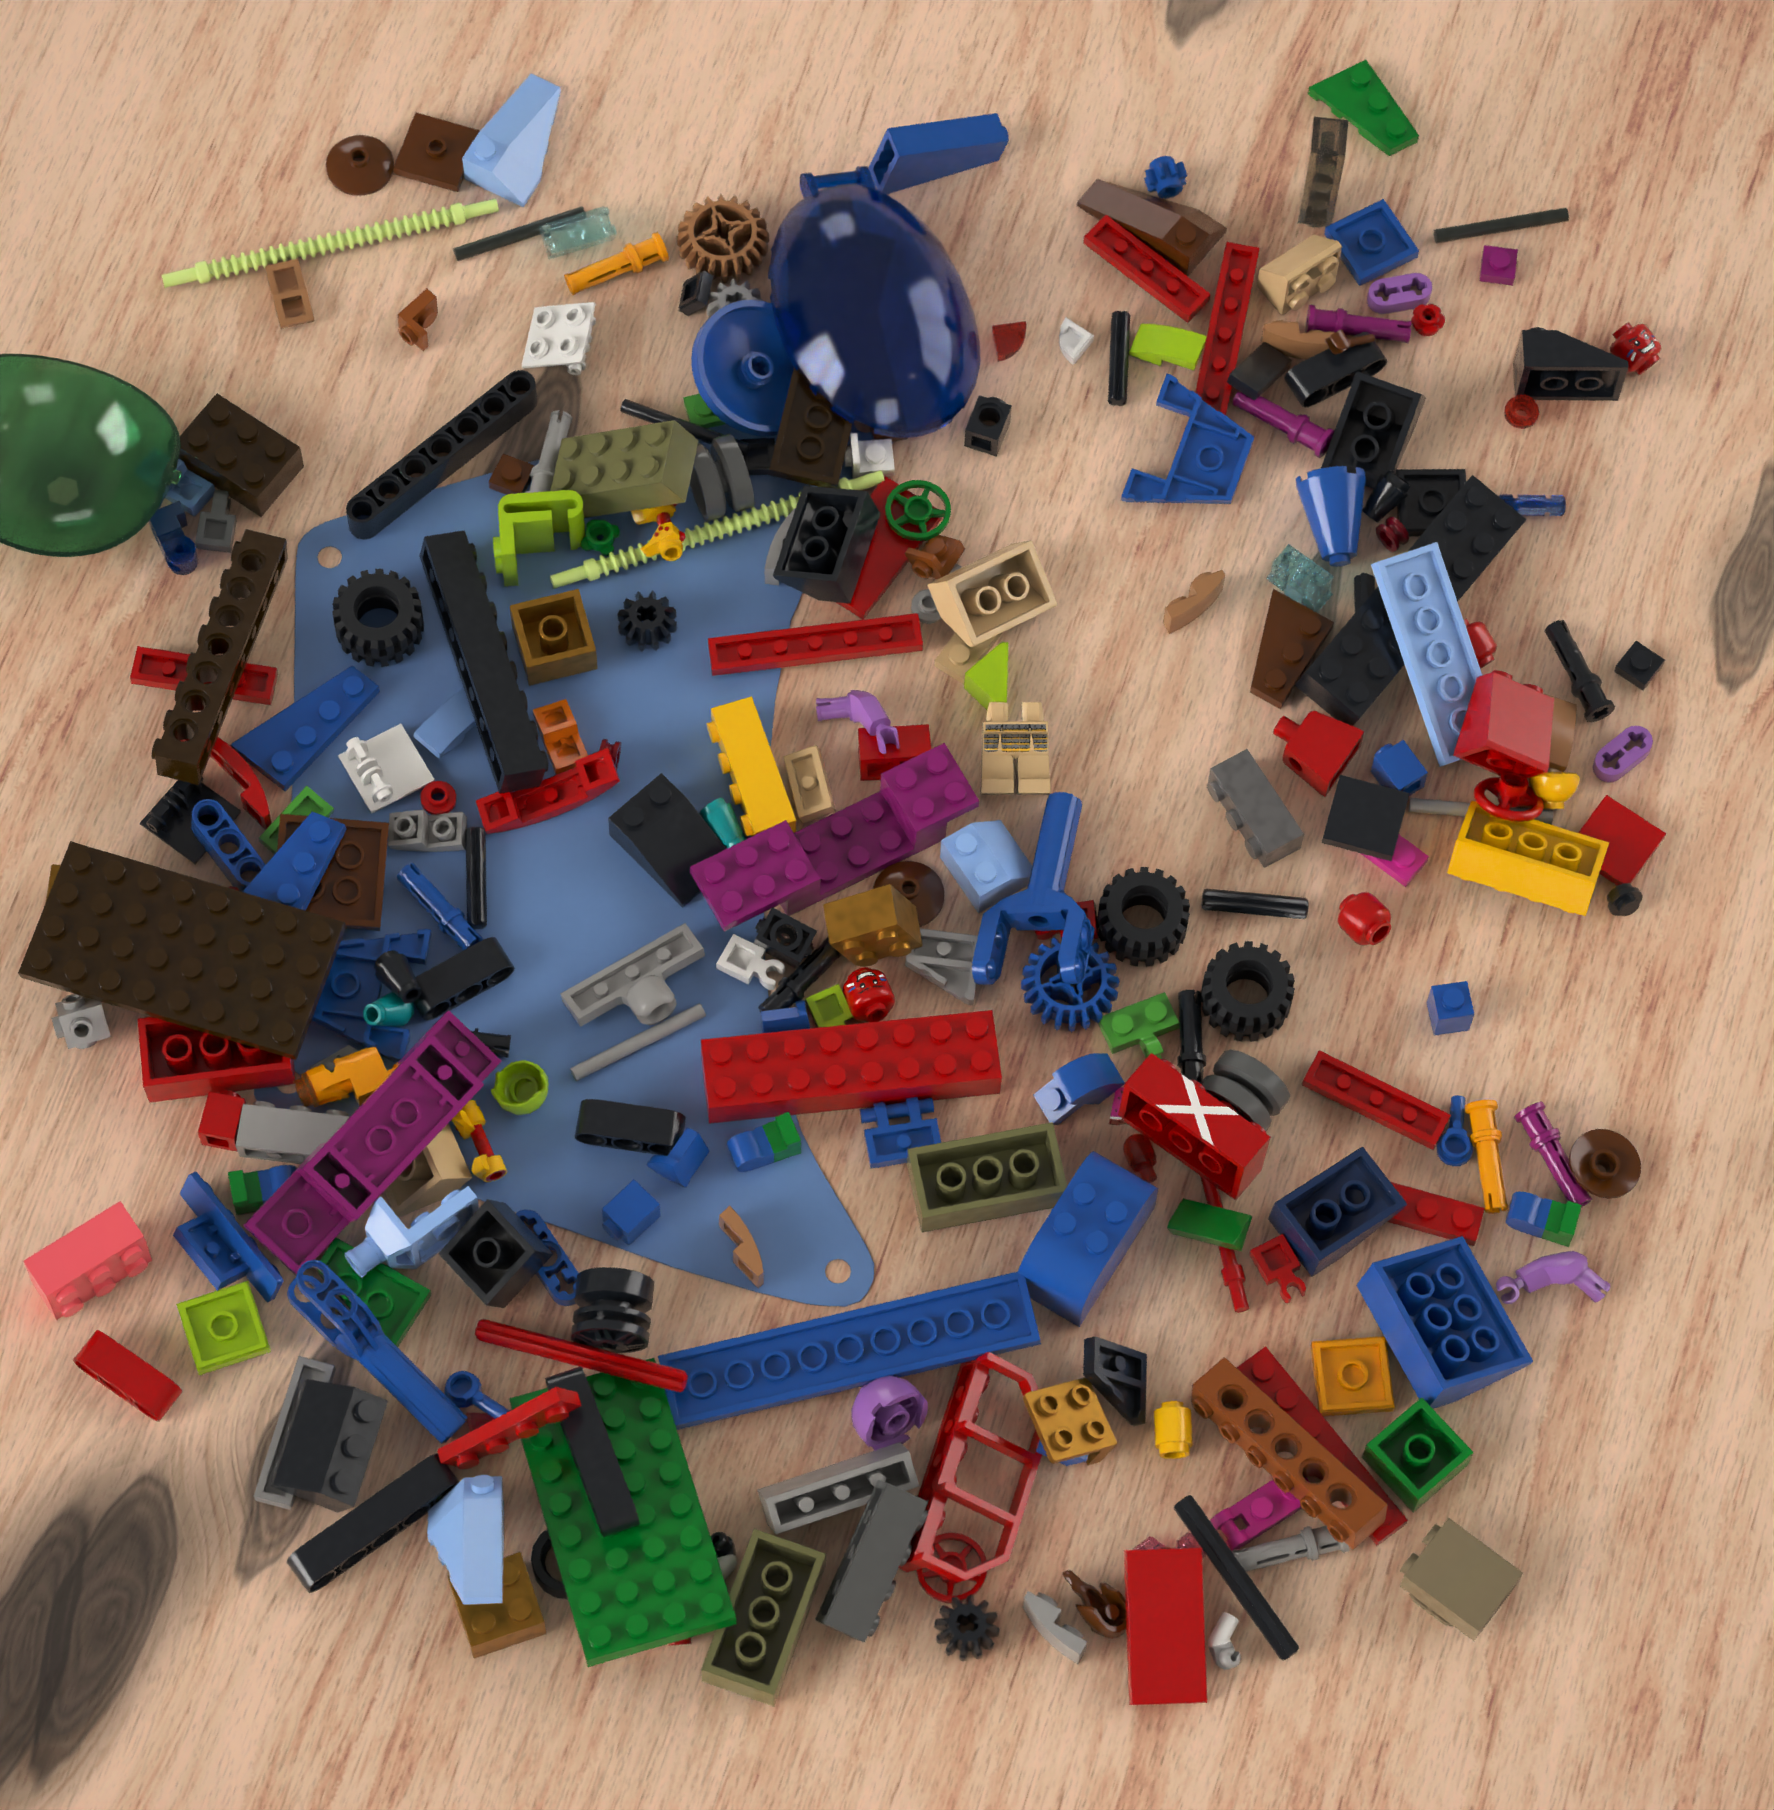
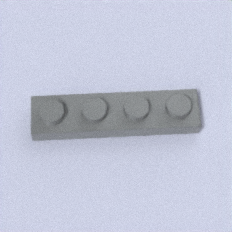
[254,1356,336,1510]

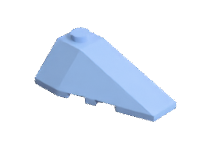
[462,74,561,208]
[427,1475,505,1605]

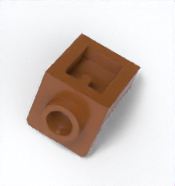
[398,288,438,351]
[905,535,965,579]

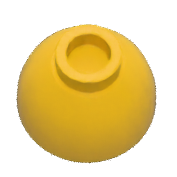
[1529,771,1580,809]

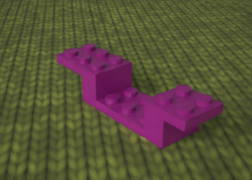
[690,743,979,932]
[243,1010,502,1275]

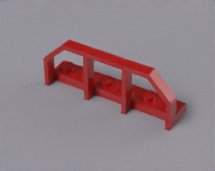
[899,1352,1042,1583]

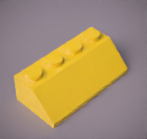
[1447,800,1609,916]

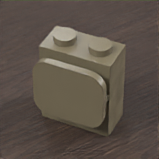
[1400,1518,1523,1641]

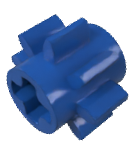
[1144,156,1188,199]

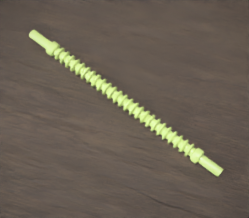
[161,198,499,288]
[550,470,885,589]

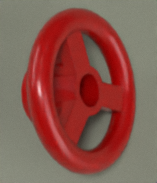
[1474,772,1544,822]

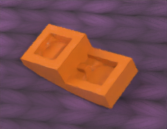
[532,699,588,775]

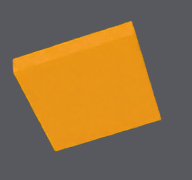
[1311,1336,1395,1417]

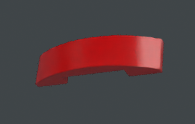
[180,737,272,830]
[475,748,620,834]

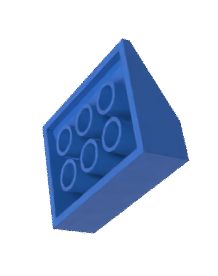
[1356,1236,1533,1409]

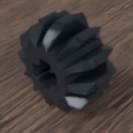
[617,590,677,652]
[934,1595,999,1661]

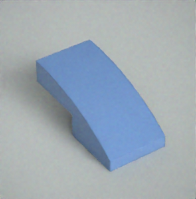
[136,447,216,517]
[413,688,476,758]

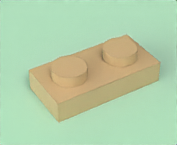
[934,632,1003,685]
[783,745,836,823]

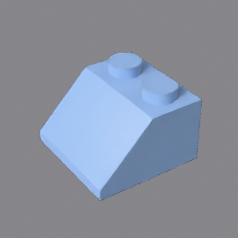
[940,820,1032,914]

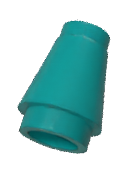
[699,797,746,848]
[363,992,414,1027]

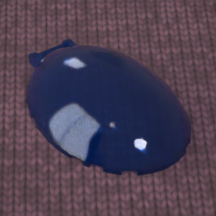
[768,166,980,437]

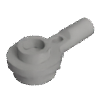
[911,564,962,624]

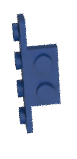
[173,1172,283,1302]

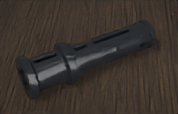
[1544,620,1615,722]

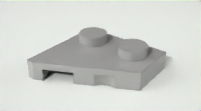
[905,928,978,1006]

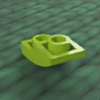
[1129,324,1207,371]

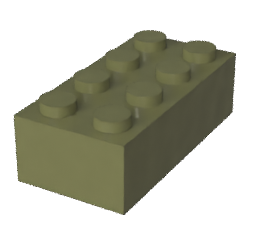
[550,420,699,518]
[907,1122,1067,1233]
[701,1529,826,1706]

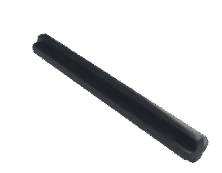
[1174,1495,1299,1660]

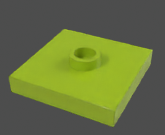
[176,1281,271,1375]

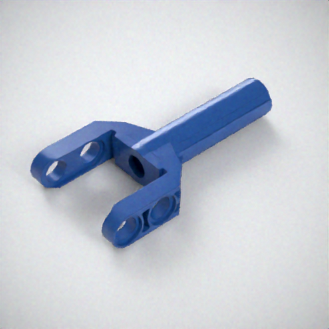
[972,792,1095,985]
[287,1260,468,1444]

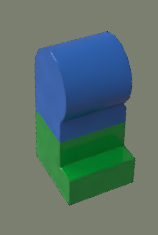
[727,1112,801,1172]
[228,1165,297,1215]
[1506,1192,1582,1247]

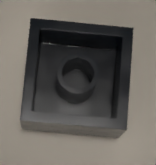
[438,1199,553,1308]

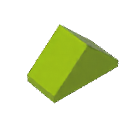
[964,642,1008,710]

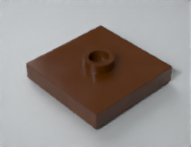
[393,112,480,192]

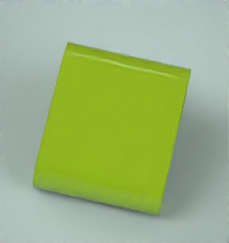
[493,490,586,587]

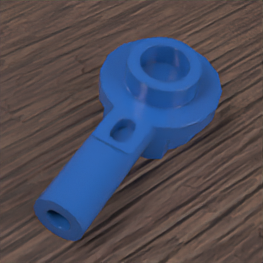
[1436,1095,1473,1167]
[444,1371,510,1419]

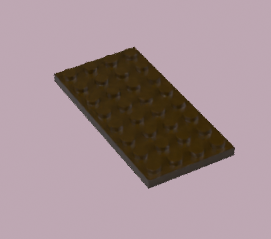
[18,841,346,1060]

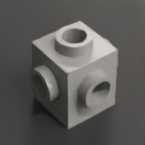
[52,994,111,1049]

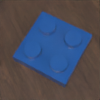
[1324,199,1419,286]

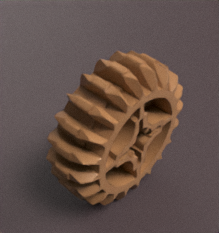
[677,194,769,284]

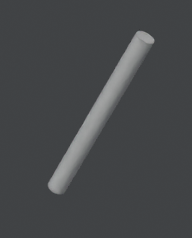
[1409,798,1553,825]
[570,1003,706,1081]

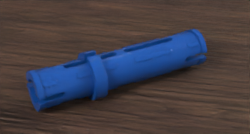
[397,863,483,951]

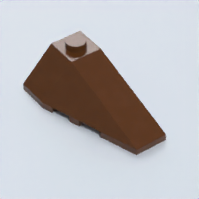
[1077,179,1227,276]

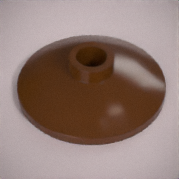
[326,135,394,196]
[873,861,944,927]
[1569,1129,1641,1199]

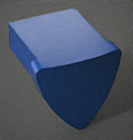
[761,1000,810,1033]
[646,1128,710,1188]

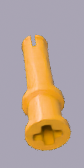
[564,232,669,295]
[1464,1100,1508,1214]

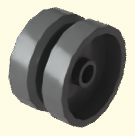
[689,433,755,522]
[1201,1049,1290,1131]

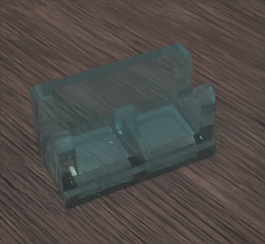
[539,206,617,259]

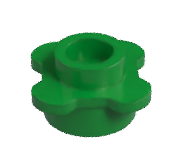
[580,519,620,556]

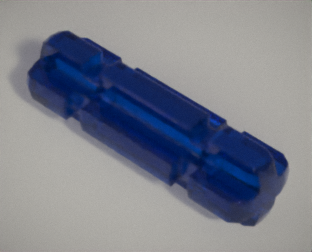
[1499,494,1566,516]

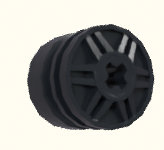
[571,1267,654,1353]

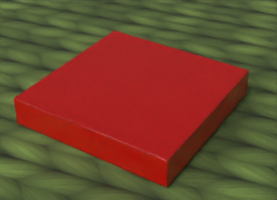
[1578,795,1666,886]

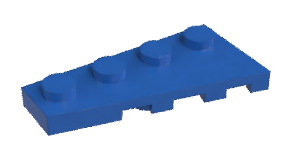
[230,666,380,792]
[243,811,347,910]

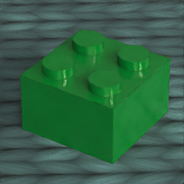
[1362,1397,1474,1513]

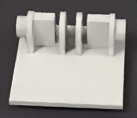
[521,302,596,375]
[338,723,435,813]

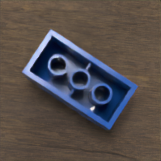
[1018,1151,1158,1327]

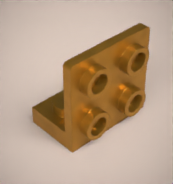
[1023,1377,1117,1465]

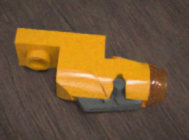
[293,1045,399,1108]

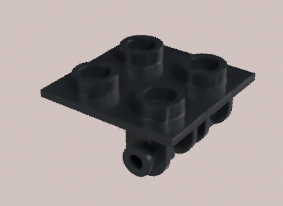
[140,777,241,864]

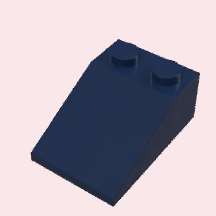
[1268,1146,1407,1277]

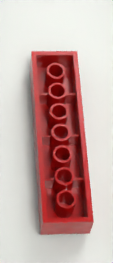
[701,1010,1002,1124]

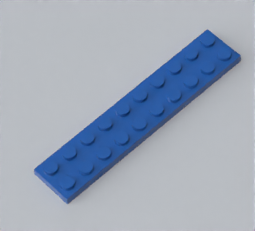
[658,1272,1041,1430]

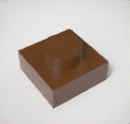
[489,453,535,495]

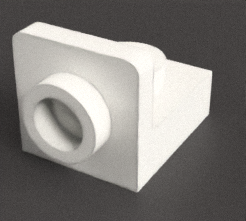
[844,433,895,479]

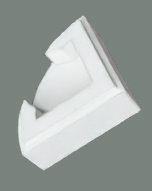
[1059,318,1094,365]

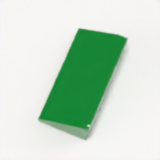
[1167,1198,1252,1251]

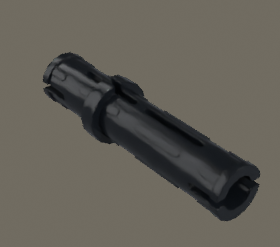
[758,937,842,1013]
[1177,990,1206,1083]

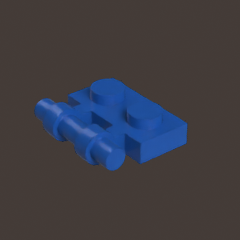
[860,1097,941,1169]

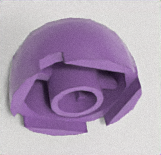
[851,1376,928,1450]

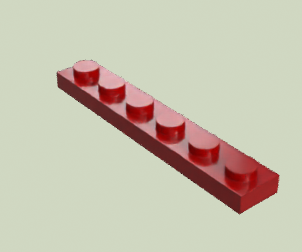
[1195,242,1260,415]
[708,613,923,676]
[1237,1346,1408,1546]

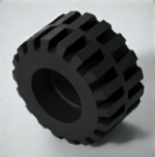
[332,569,424,667]
[1097,867,1190,967]
[1201,941,1295,1042]

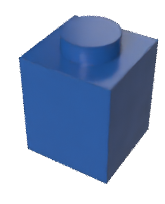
[1370,740,1428,796]
[1426,981,1475,1035]
[602,1179,661,1246]

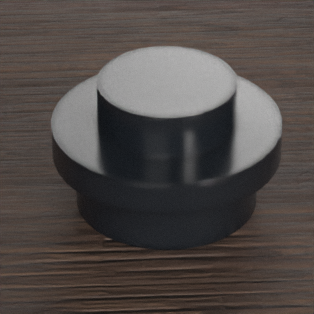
[1607,883,1643,916]

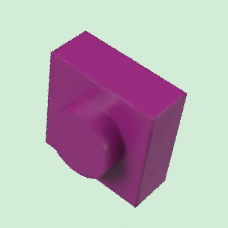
[1479,245,1518,286]

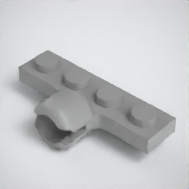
[561,923,705,1027]

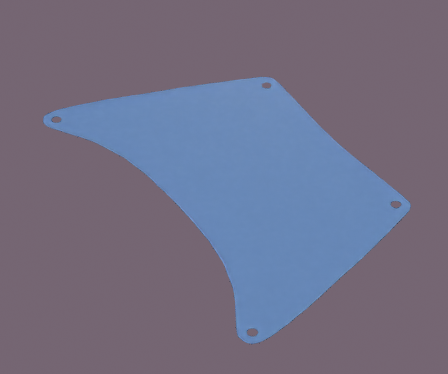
[254,391,893,1306]

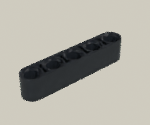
[545,1366,640,1537]
[286,1453,460,1593]

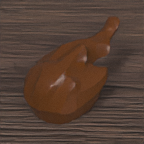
[1063,1570,1127,1638]

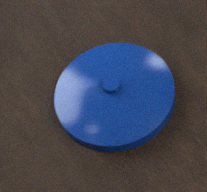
[691,300,804,436]

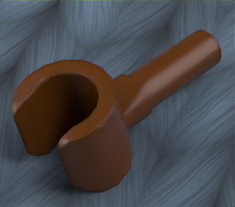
[1325,329,1375,355]

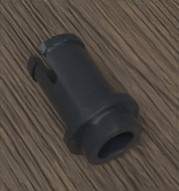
[471,1028,511,1058]

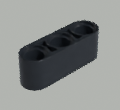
[1284,332,1387,407]
[413,937,515,1021]
[574,1099,686,1156]

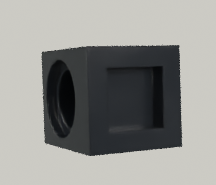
[964,395,1012,457]

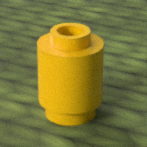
[1154,1401,1193,1459]

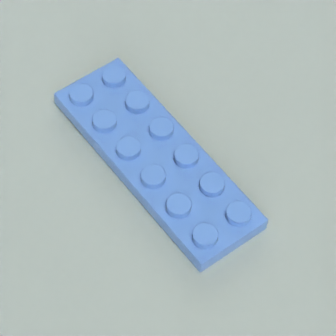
[1371,542,1482,767]

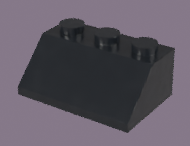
[773,486,880,603]
[270,1379,388,1513]

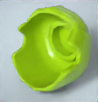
[491,1060,549,1115]

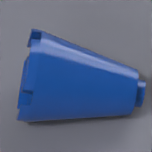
[1295,466,1366,567]

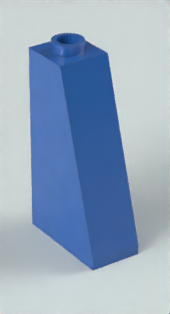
[869,113,1009,196]

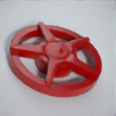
[916,1533,987,1604]

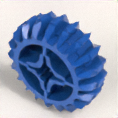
[1021,937,1119,1033]

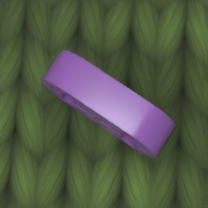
[1367,273,1432,314]
[1593,726,1653,782]

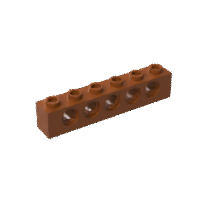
[1191,1357,1388,1550]

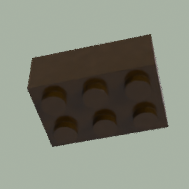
[174,393,304,517]

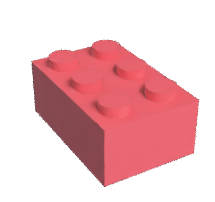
[23,1201,152,1320]

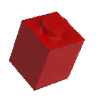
[198,1090,246,1152]

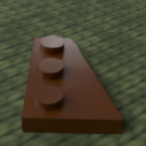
[1250,589,1334,709]

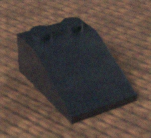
[1513,327,1629,401]
[1321,371,1426,489]
[608,773,727,908]

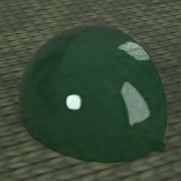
[0,354,181,557]

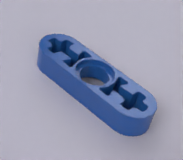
[516,1210,578,1306]

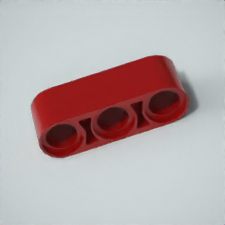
[73,1330,182,1422]

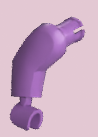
[816,690,900,754]
[1496,1251,1610,1304]

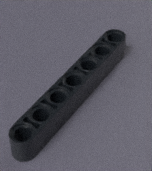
[346,370,537,539]

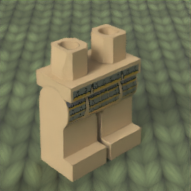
[980,702,1051,795]

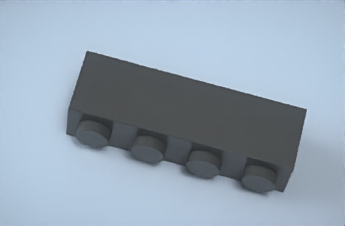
[815,1480,928,1643]

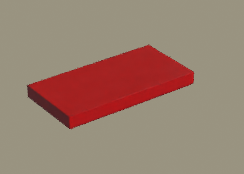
[836,476,942,620]
[1124,1548,1207,1705]

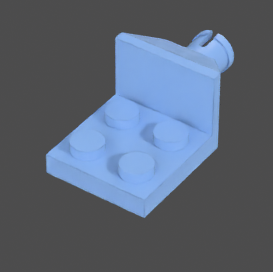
[345,1186,479,1278]

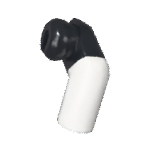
[711,1532,737,1581]

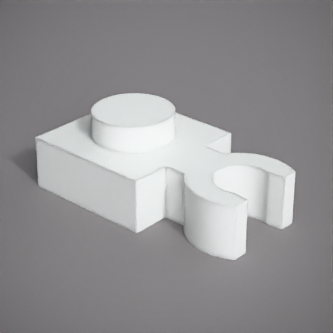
[716,934,785,990]

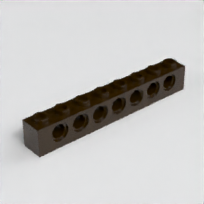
[151,529,288,785]

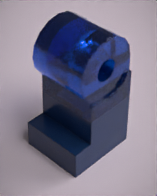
[147,501,198,575]

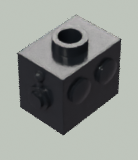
[754,907,817,969]

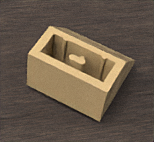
[1257,234,1342,315]

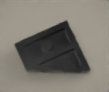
[1083,1336,1147,1426]

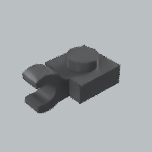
[195,490,237,553]

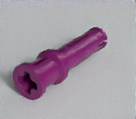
[1305,304,1412,343]
[1232,392,1334,458]
[1514,1101,1592,1207]

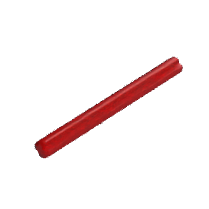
[475,1319,688,1392]

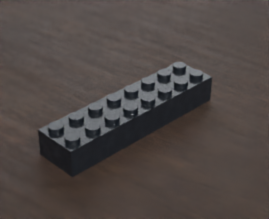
[1295,475,1527,726]

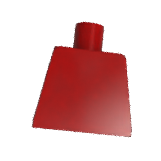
[1273,711,1364,797]

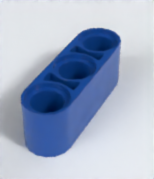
[191,799,265,892]

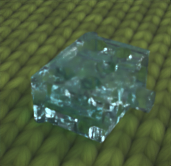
[1267,544,1334,613]

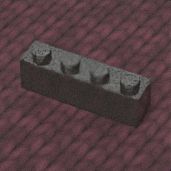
[1298,117,1348,228]

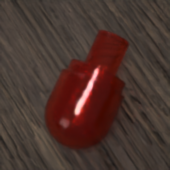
[1123,1134,1157,1183]

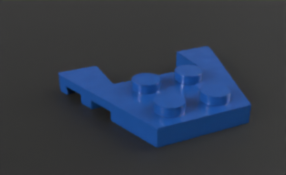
[1121,374,1254,504]
[312,929,432,1063]

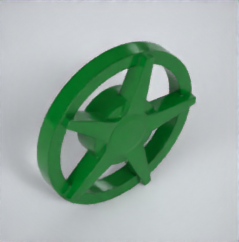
[885,480,951,541]

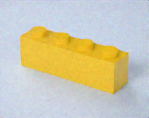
[707,696,796,837]

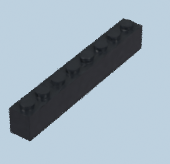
[419,530,548,794]

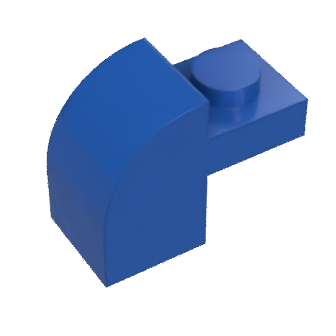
[1033,1053,1125,1125]

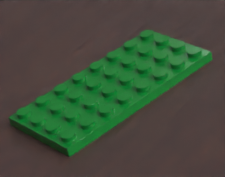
[509,1358,737,1667]

